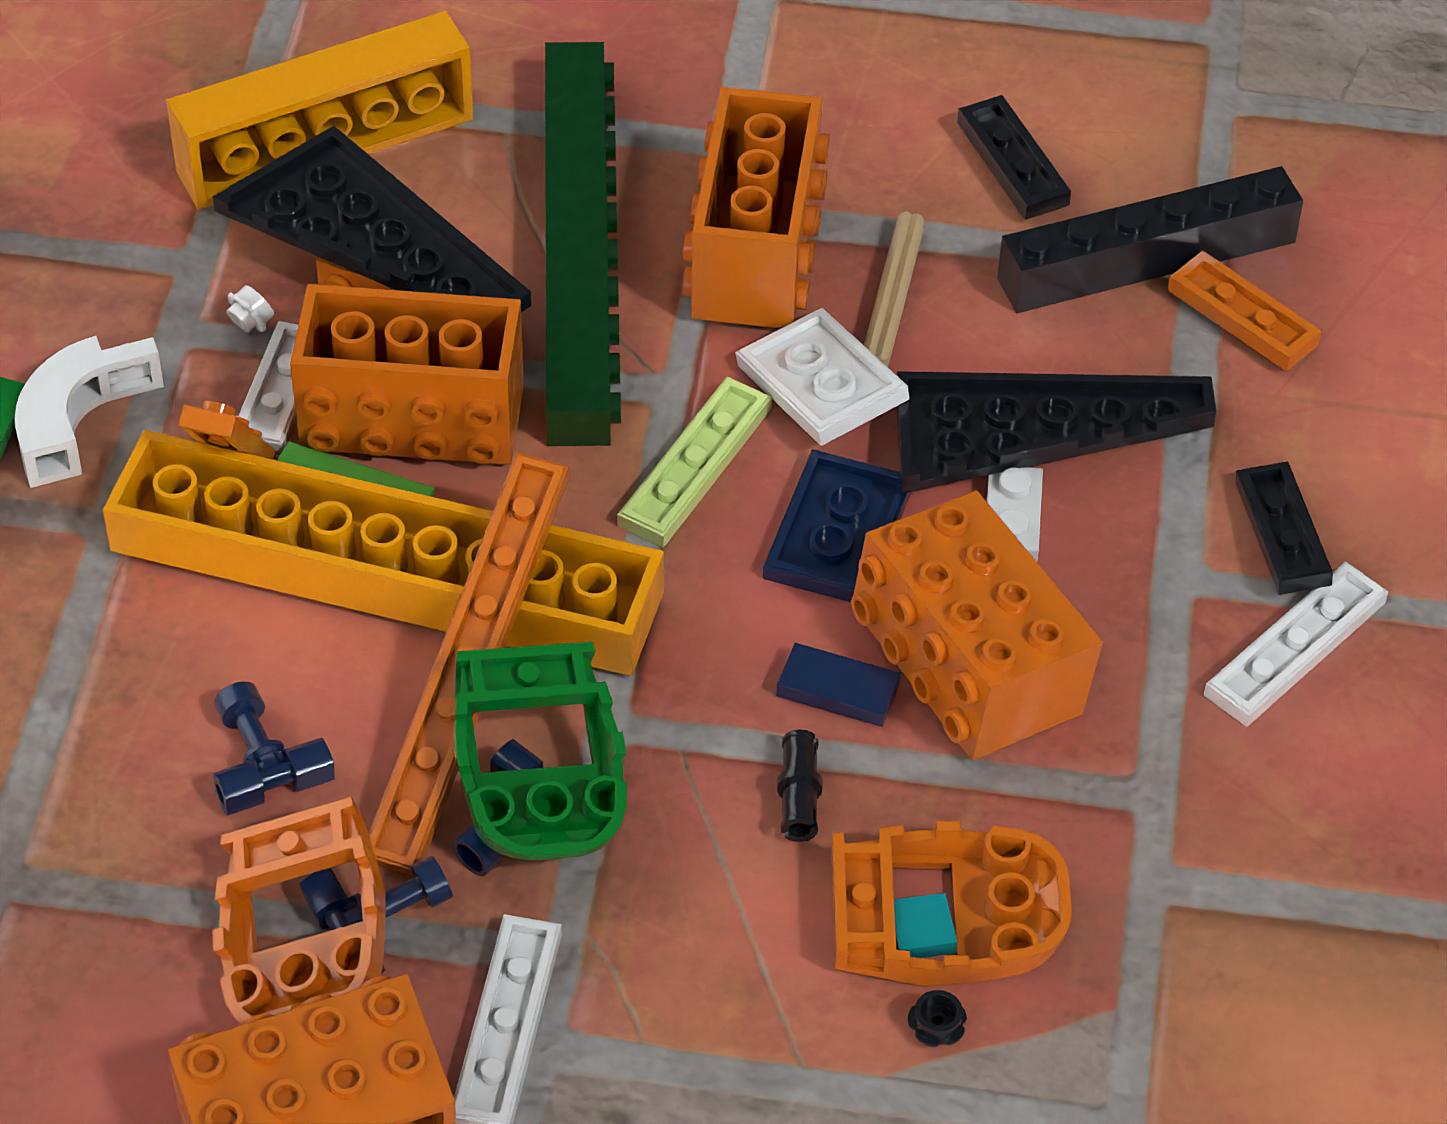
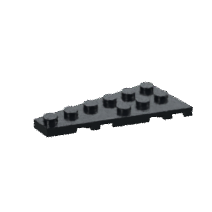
[212,126,532,313]
[897,371,1216,493]

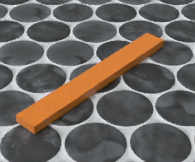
[368,452,571,877]

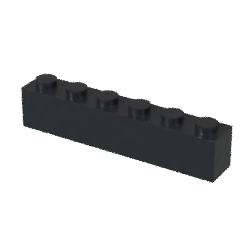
[997,166,1304,314]

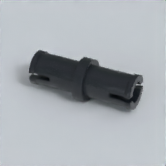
[777,729,823,842]

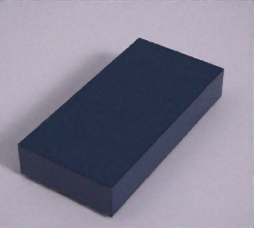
[776,643,901,727]

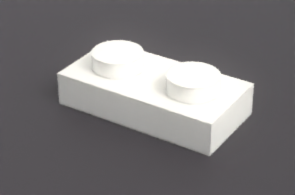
[987,467,1043,562]

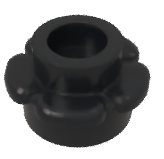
[908,990,967,1047]

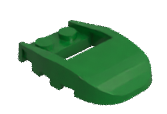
[453,642,627,860]

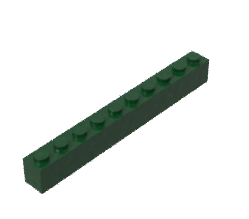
[545,42,621,446]

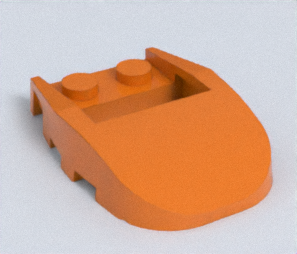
[212,797,386,1023]
[831,821,1072,987]

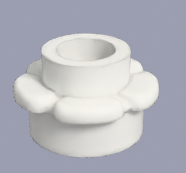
[226,285,274,333]

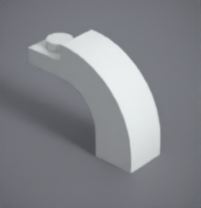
[15,336,164,488]

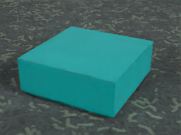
[894,893,958,958]

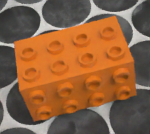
[682,86,830,328]
[290,284,524,465]
[851,490,1103,761]
[168,973,456,1124]

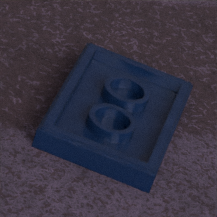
[763,449,912,602]

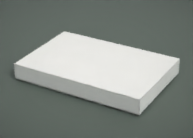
[735,308,909,446]

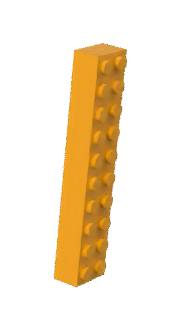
[103,429,664,676]

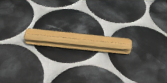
[864,211,925,367]

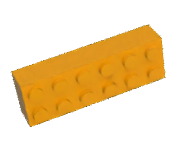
[166,10,474,210]

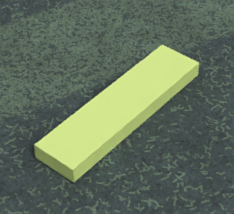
[617,377,772,548]

